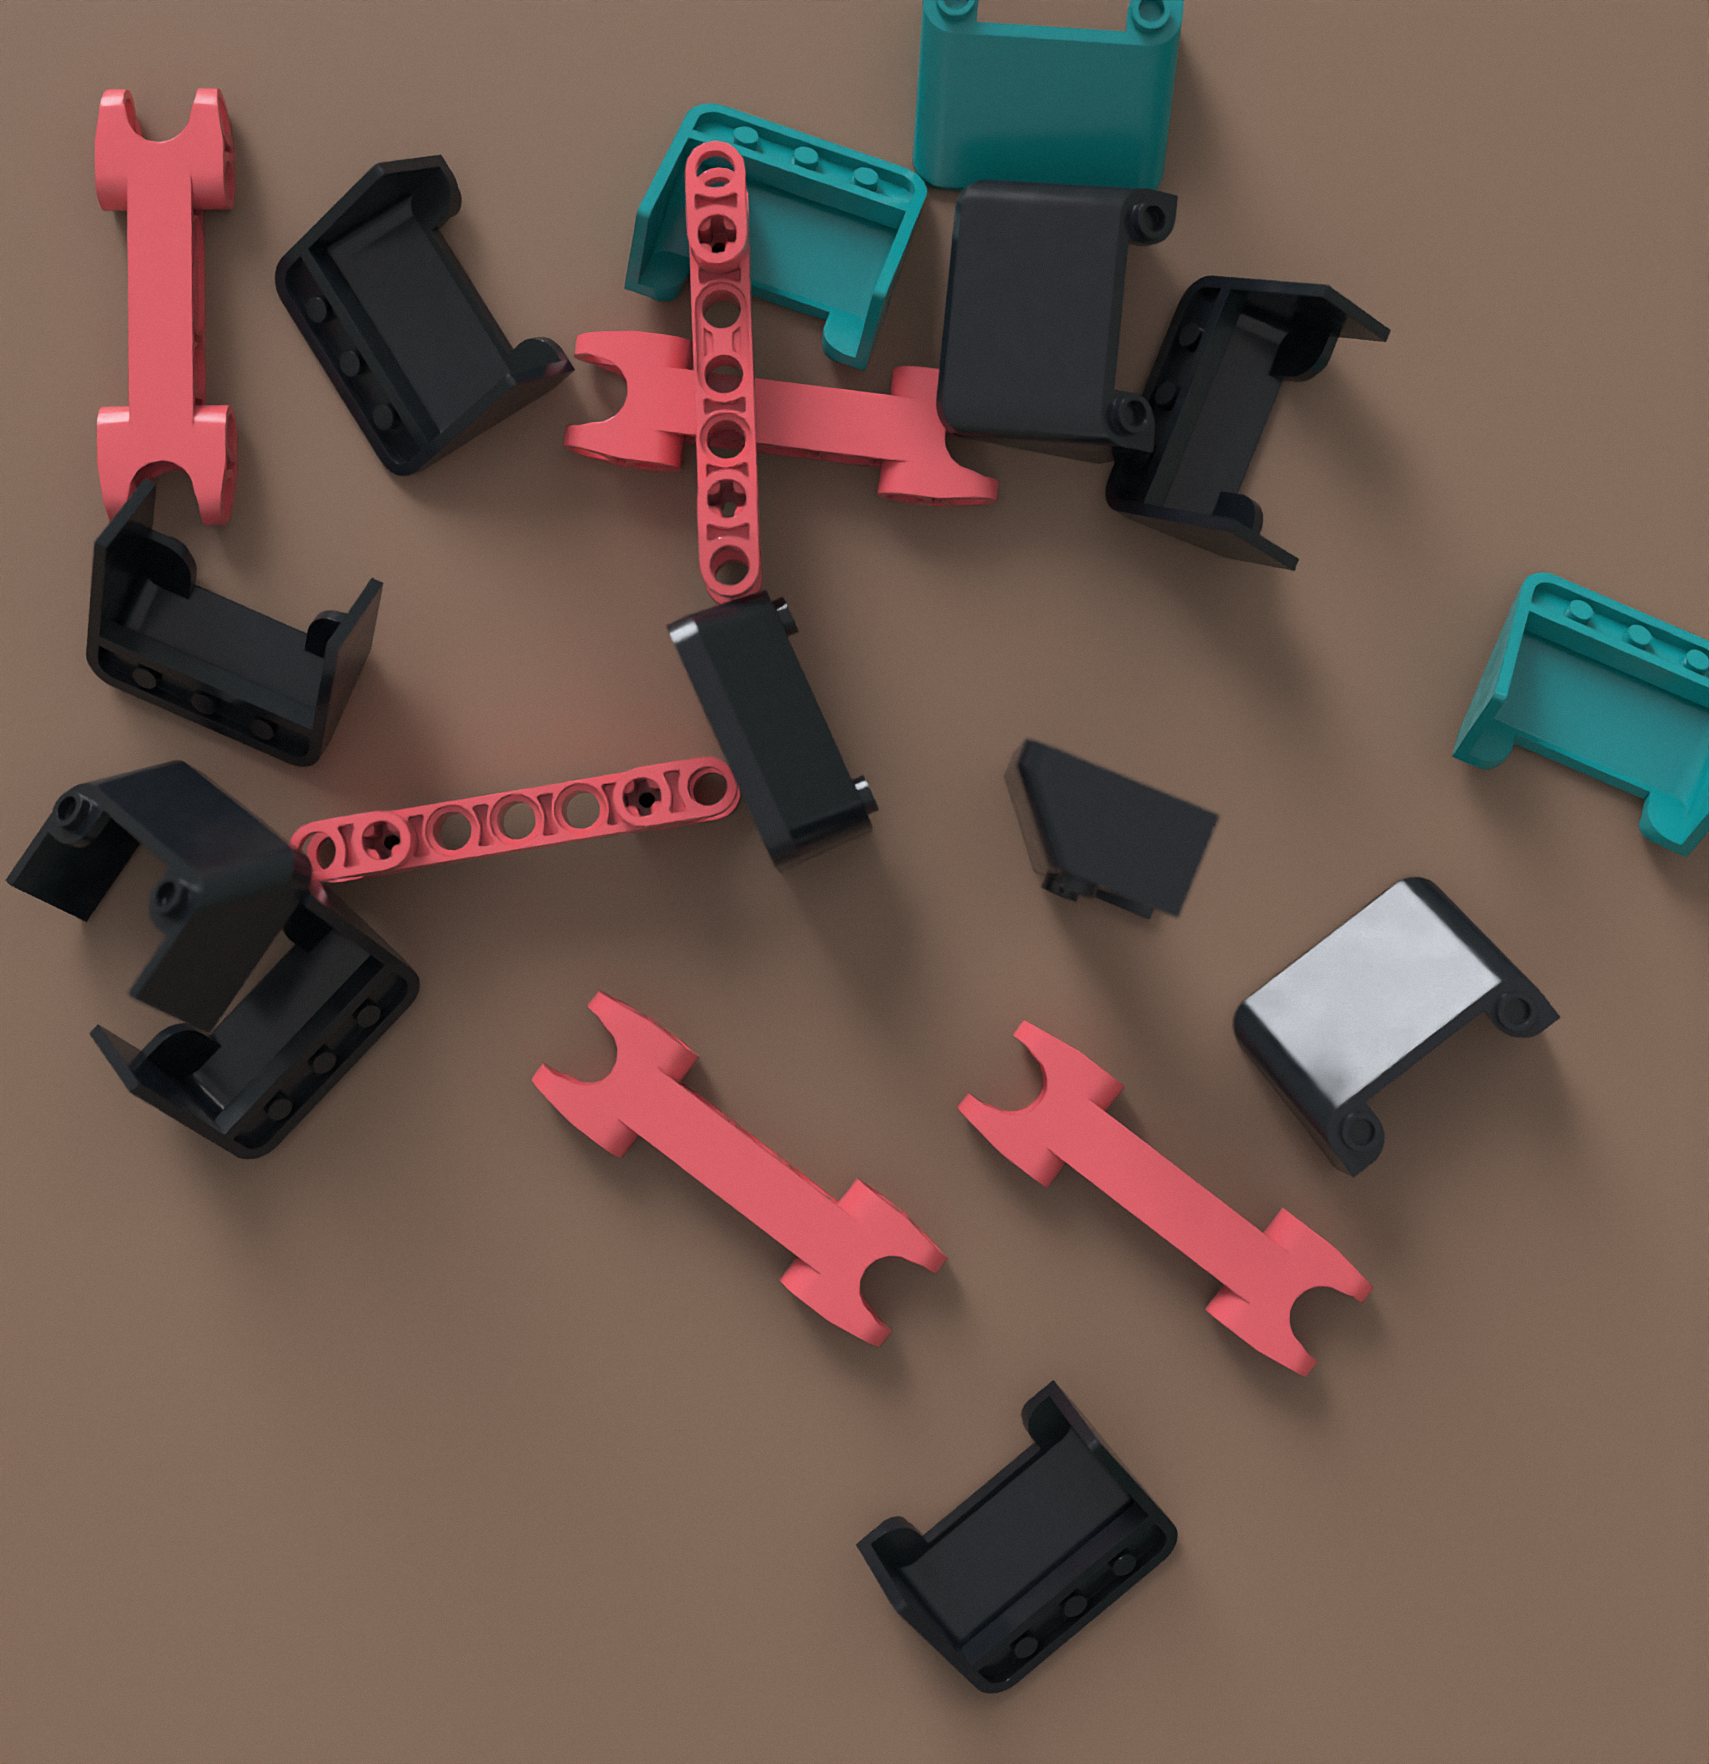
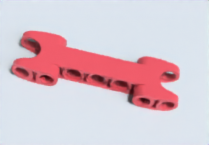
[95,88,238,526]
[685,141,763,605]
[562,331,1000,507]
[290,757,741,883]
[531,990,948,1347]
[957,1020,1374,1377]

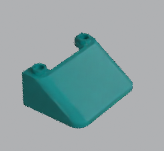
[912,0,1184,191]
[624,103,927,371]
[1452,572,1709,857]

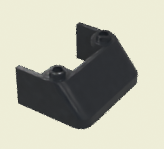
[1105,275,1391,571]
[86,479,383,767]
[666,590,879,872]
[1004,739,1220,920]
[5,760,312,1034]
[89,880,420,1159]

